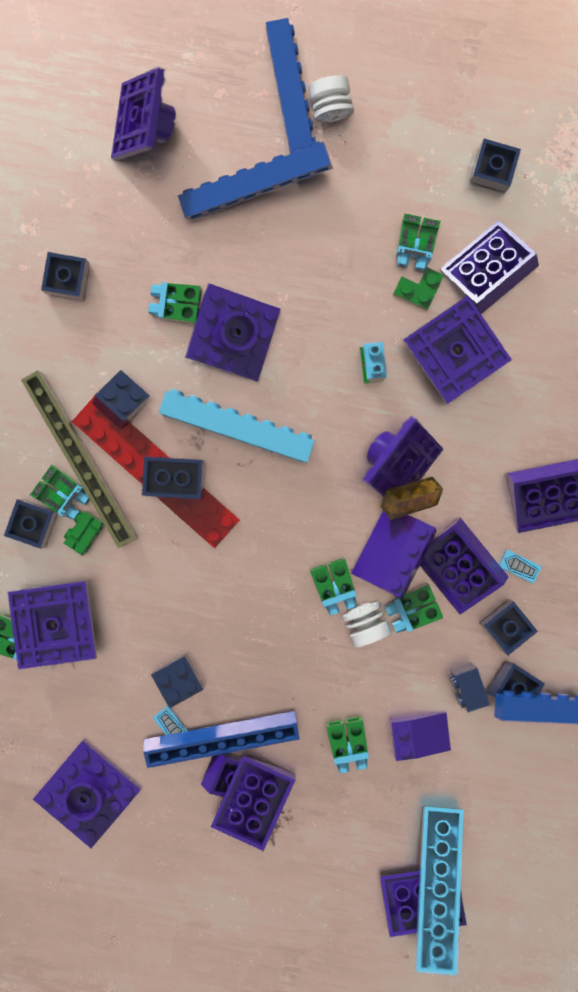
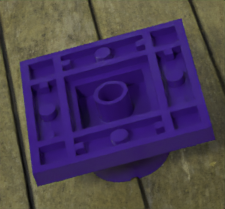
[111,67,176,160]
[184,283,281,382]
[403,296,512,404]
[363,416,443,510]
[7,581,97,670]
[33,739,142,849]

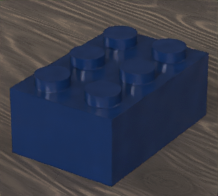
[142,457,204,499]

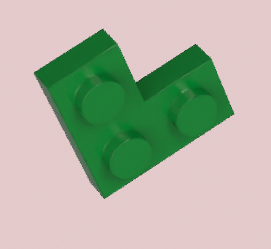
[393,267,444,311]

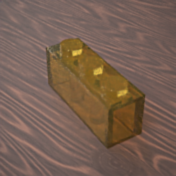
[381,476,443,520]

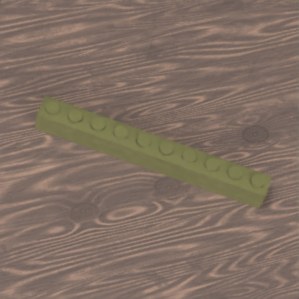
[21,370,138,548]

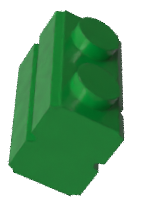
[64,511,105,556]

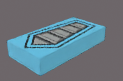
[499,550,542,584]
[153,706,188,735]

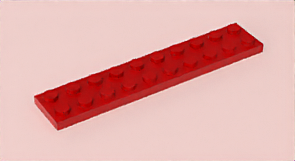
[71,397,240,549]

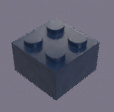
[470,138,521,192]
[41,252,89,300]
[92,370,150,429]
[4,499,57,549]
[480,599,538,656]
[151,653,205,709]
[487,661,545,699]
[449,663,490,712]

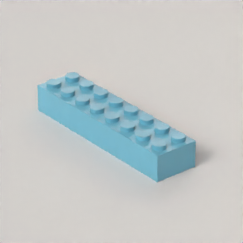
[158,389,315,464]
[415,807,464,975]

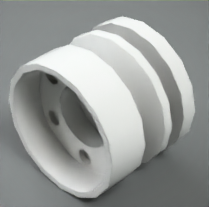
[309,75,354,123]
[342,602,392,648]

